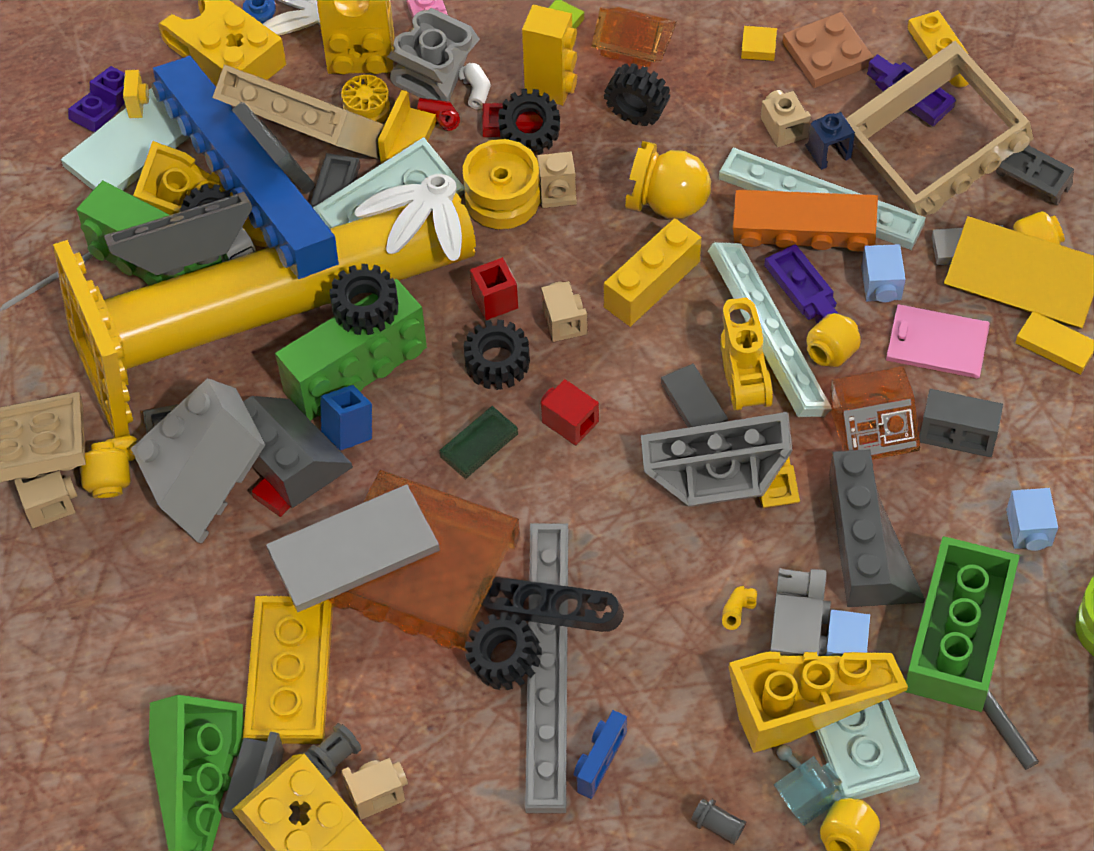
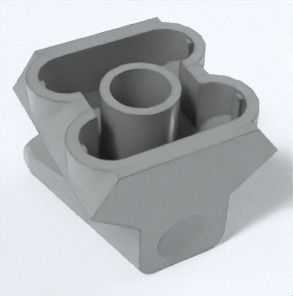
[387,8,480,102]

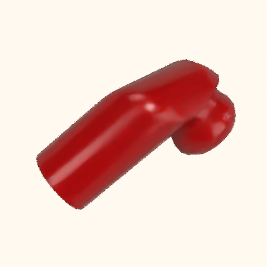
[417,97,460,131]

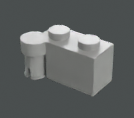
[770,568,831,656]

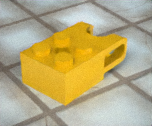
[158,0,287,86]
[317,0,395,74]
[232,754,385,851]

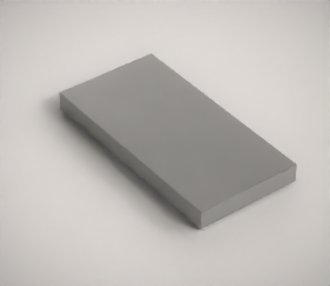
[266,484,440,613]

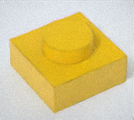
[123,70,149,118]

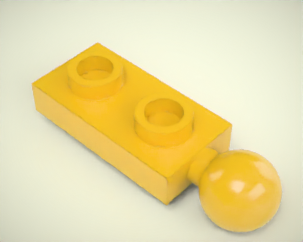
[908,10,969,88]

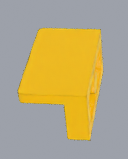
[378,90,436,164]

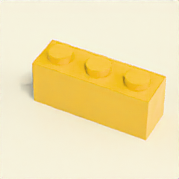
[522,5,577,106]
[604,218,702,327]

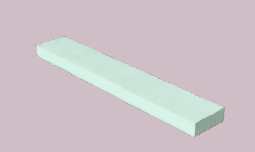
[719,147,926,250]
[708,242,832,417]

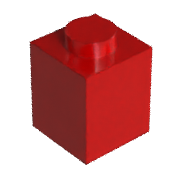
[470,257,518,321]
[540,379,599,446]

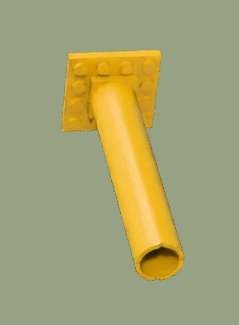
[53,193,476,438]

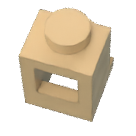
[761,90,811,147]
[537,152,577,208]
[541,281,587,342]
[14,470,78,529]
[341,758,408,820]

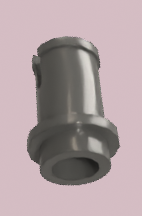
[691,798,747,845]

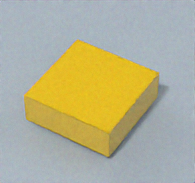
[741,26,777,61]

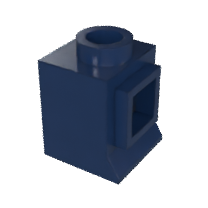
[805,112,855,170]

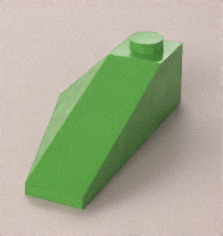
[149,695,243,851]

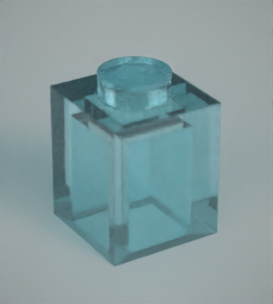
[774,756,844,826]

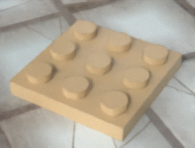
[0,392,86,483]

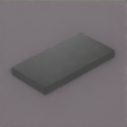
[232,102,315,194]

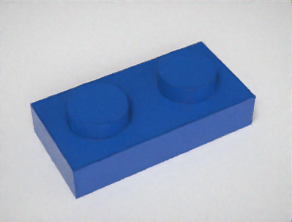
[573,710,627,799]

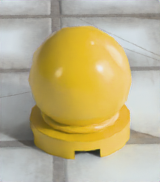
[625,141,711,219]

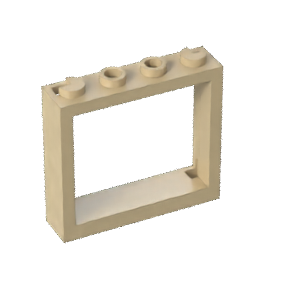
[846,41,1034,217]
[212,65,384,159]

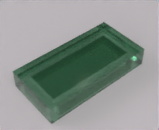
[439,406,518,479]

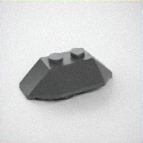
[104,192,252,276]

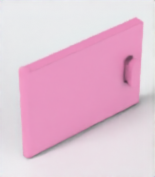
[886,304,990,379]

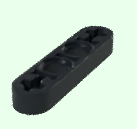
[478,577,624,632]

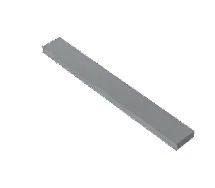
[525,523,568,813]

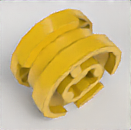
[341,75,390,123]

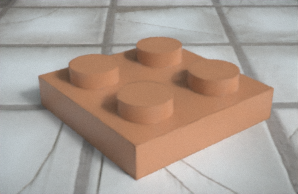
[782,12,874,88]

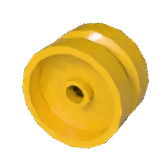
[463,139,540,230]

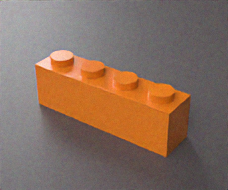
[733,190,878,252]

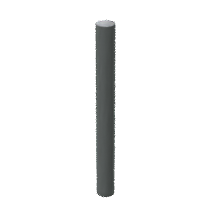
[983,689,1039,770]

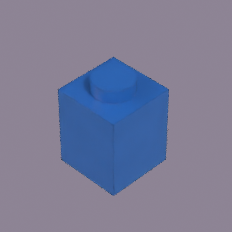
[321,385,372,451]

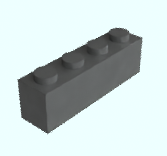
[829,449,925,607]

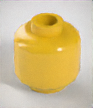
[1013,211,1065,245]
[806,313,861,367]
[80,442,131,499]
[820,798,880,851]

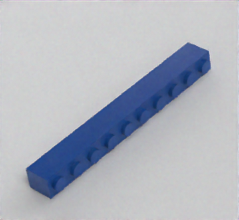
[151,56,339,279]

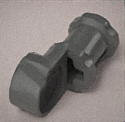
[305,723,362,780]

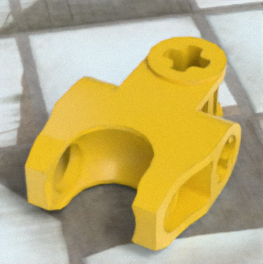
[720,297,773,411]

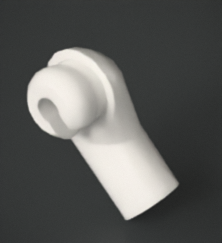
[459,63,491,109]

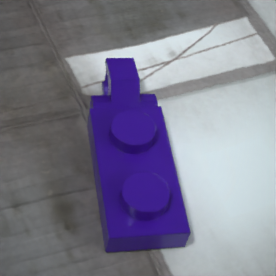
[867,54,956,127]
[764,244,838,323]

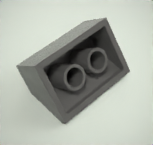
[243,396,353,508]

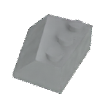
[131,378,265,543]

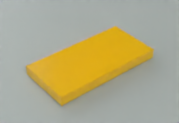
[944,216,1094,329]
[243,596,333,744]

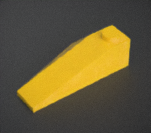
[133,141,267,247]
[728,652,908,753]

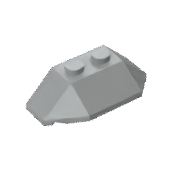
[641,412,793,507]

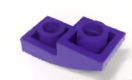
[68,66,125,133]

